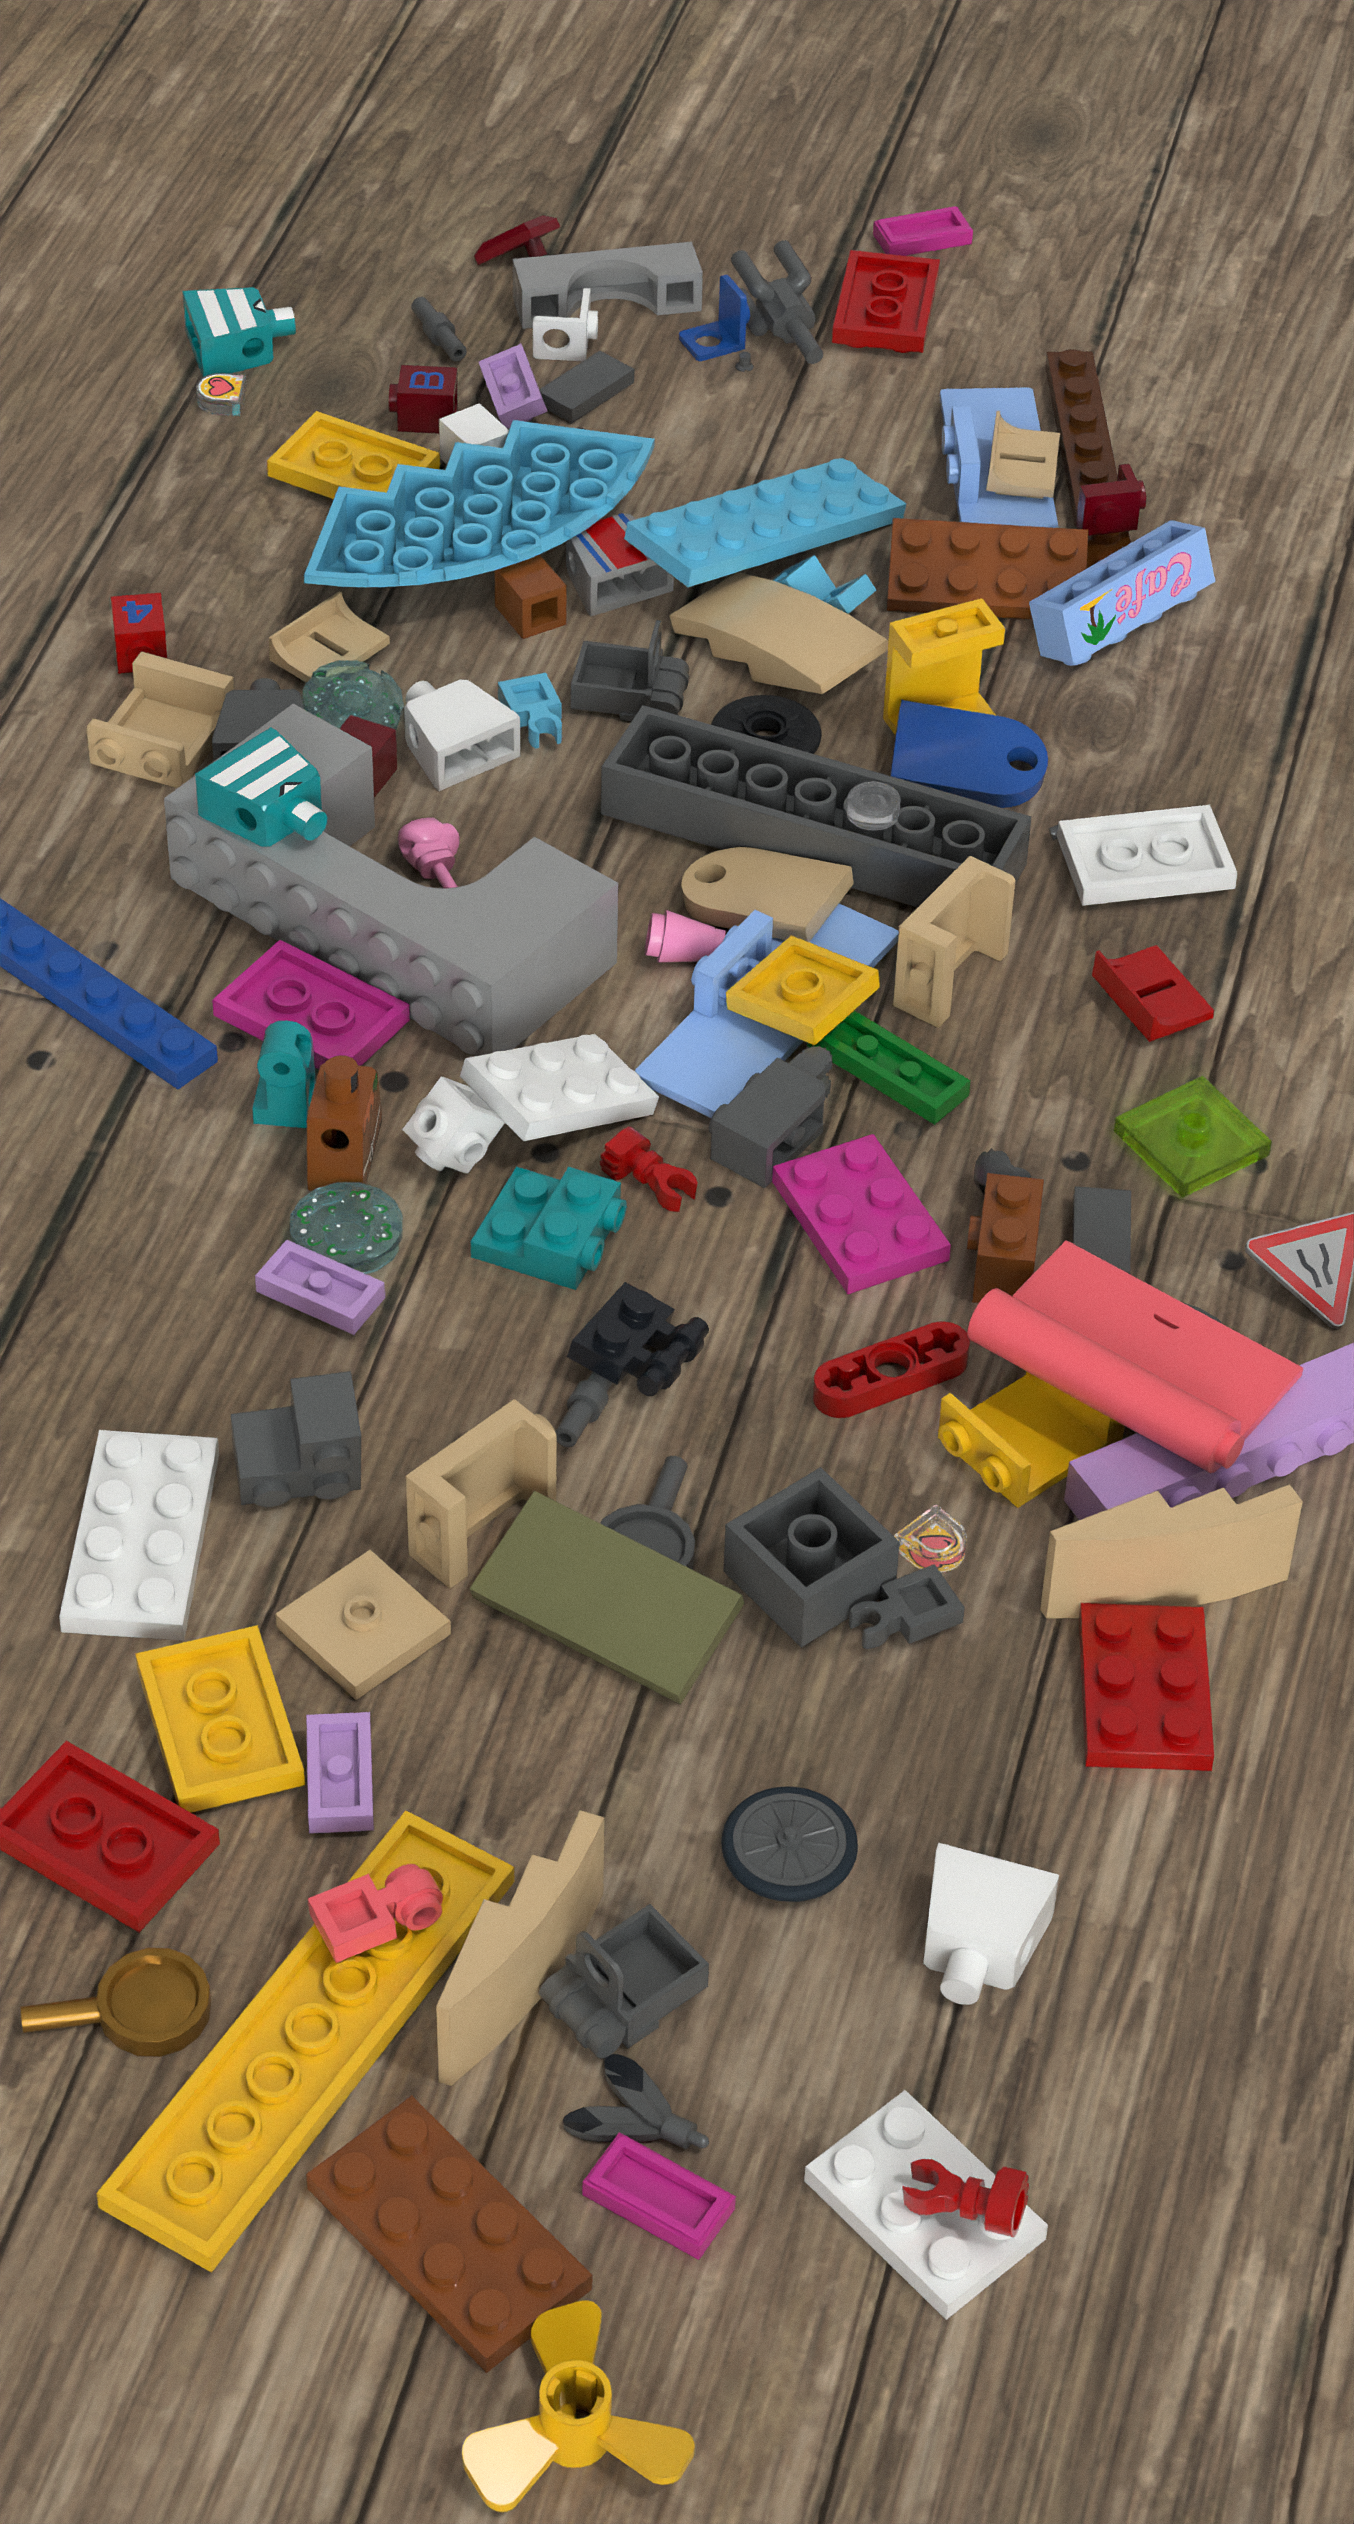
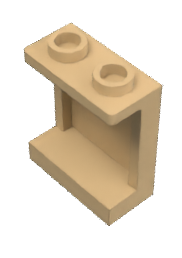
[86,652,234,788]
[893,856,1015,1028]
[406,1399,557,1589]

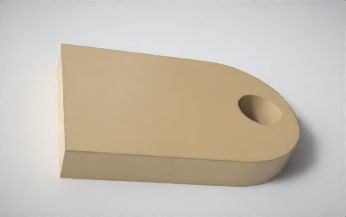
[681,847,854,942]

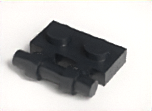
[567,1282,709,1396]

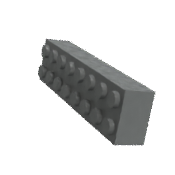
[601,705,1031,908]

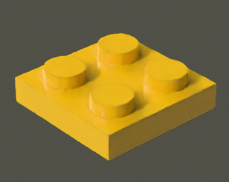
[726,935,880,1045]

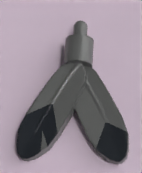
[563,2054,709,2149]

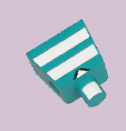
[182,287,296,379]
[195,727,328,847]

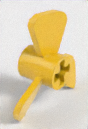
[462,2300,695,2512]

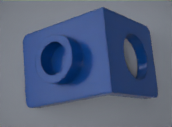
[679,274,750,361]

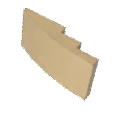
[669,572,888,694]
[1040,1484,1303,1618]
[436,1810,604,2086]

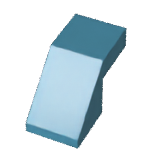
[773,555,876,614]

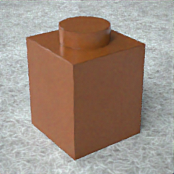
[495,554,566,639]

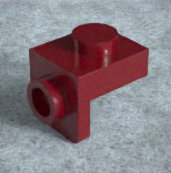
[1076,463,1147,536]

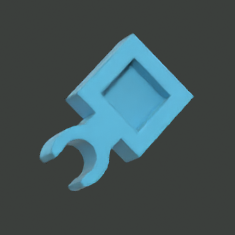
[498,673,562,748]

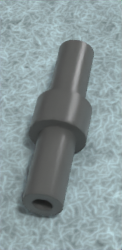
[411,297,467,361]
[555,1371,613,1447]

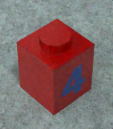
[111,593,167,674]

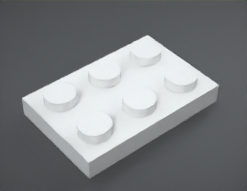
[1057,805,1237,906]
[460,1034,659,1141]
[804,2090,1048,2320]

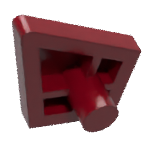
[474,215,561,265]

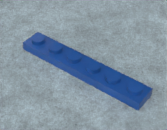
[0,898,218,1089]

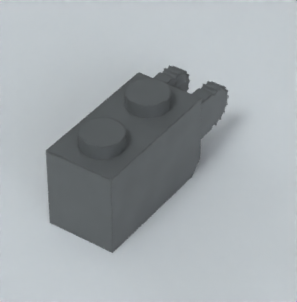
[709,1045,832,1188]

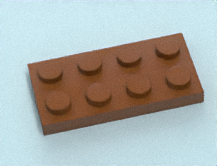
[887,518,1088,619]
[306,2095,593,2373]

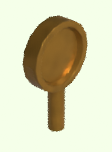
[20,1948,211,2057]

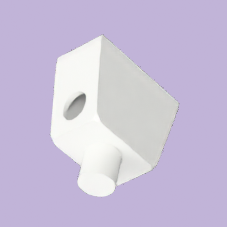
[404,679,520,791]
[923,1843,1059,2005]

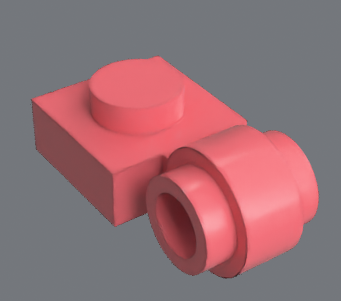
[308,1864,443,1963]

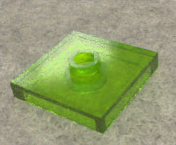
[1114,1076,1272,1198]

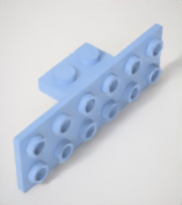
[940,387,1059,528]
[635,903,899,1118]

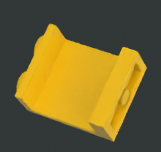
[883,598,1005,735]
[938,1371,1124,1508]

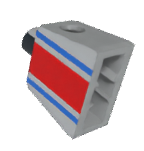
[566,513,674,617]

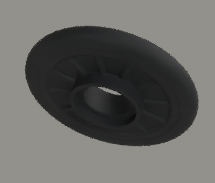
[711,695,822,754]

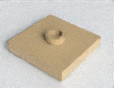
[275,1550,451,1700]

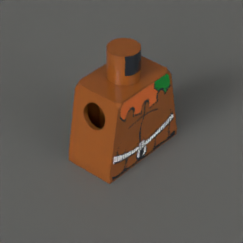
[307,1055,382,1196]

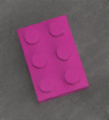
[212,940,410,1069]
[772,1134,951,1295]

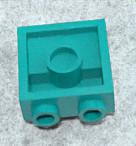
[470,1166,627,1290]

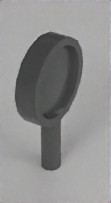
[600,1456,695,1570]

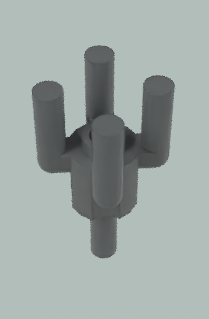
[731,240,823,364]

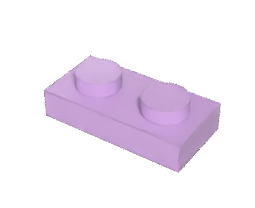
[479,344,548,429]
[255,1240,385,1335]
[306,1712,374,1834]

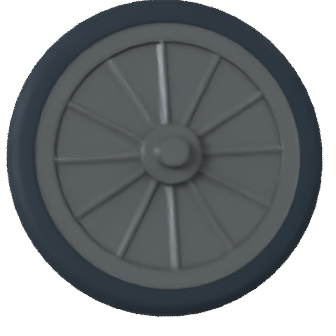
[721,1787,858,1902]

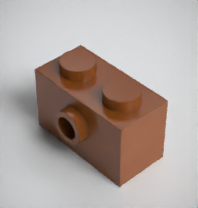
[967,1173,1044,1303]

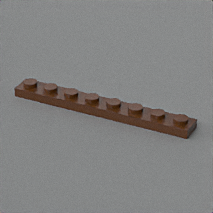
[1045,349,1131,568]

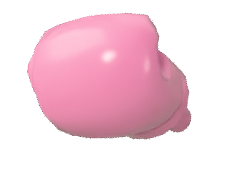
[398,818,460,888]

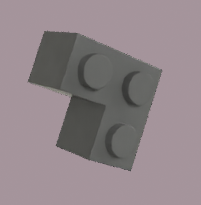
[231,1371,361,1507]

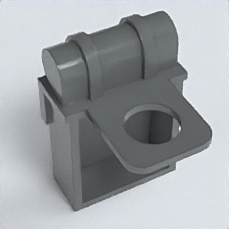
[571,620,689,721]
[539,1904,709,2059]

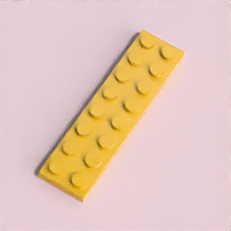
[96,1810,515,2273]

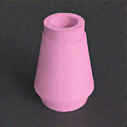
[645,910,725,963]

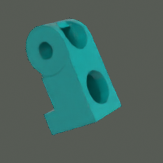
[252,1020,316,1128]

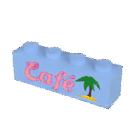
[1029,520,1215,666]

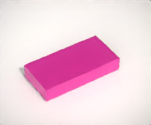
[873,206,973,256]
[582,2132,736,2260]

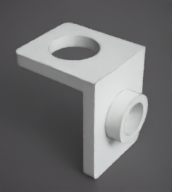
[533,288,598,361]

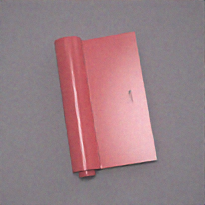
[967,1240,1303,1474]

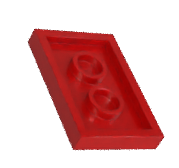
[832,250,940,353]
[1079,1603,1215,1771]
[0,1740,220,1933]

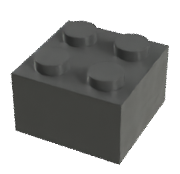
[723,1467,900,1648]

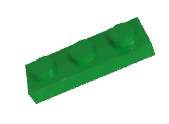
[807,1010,971,1125]

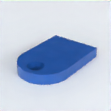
[890,700,1048,808]

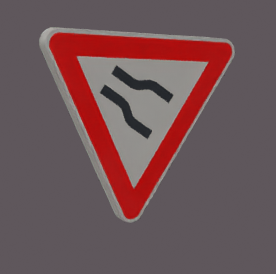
[1244,1212,1354,1329]

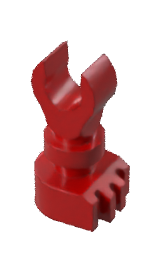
[599,1126,698,1212]
[902,2159,1029,2238]

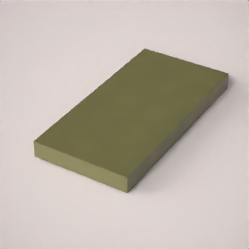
[469,1491,745,1704]

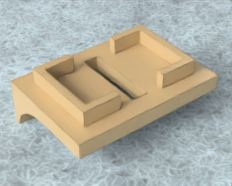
[986,411,1060,499]
[269,591,390,690]

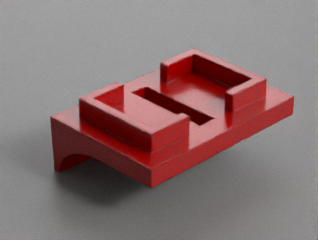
[1092,945,1214,1042]

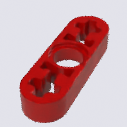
[813,1321,970,1418]

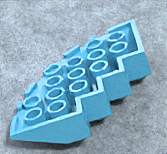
[304,420,655,587]

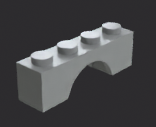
[513,242,703,329]

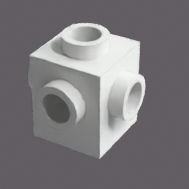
[402,1076,505,1174]

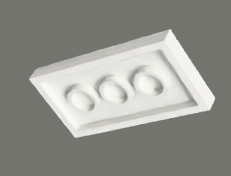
[59,1430,219,1641]

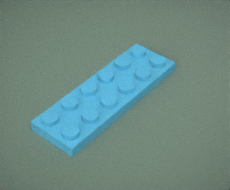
[625,458,906,587]

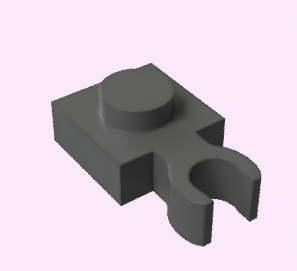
[849,1564,965,1649]

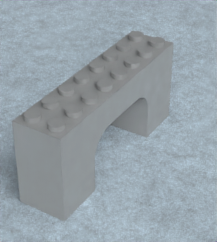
[164,704,618,1056]

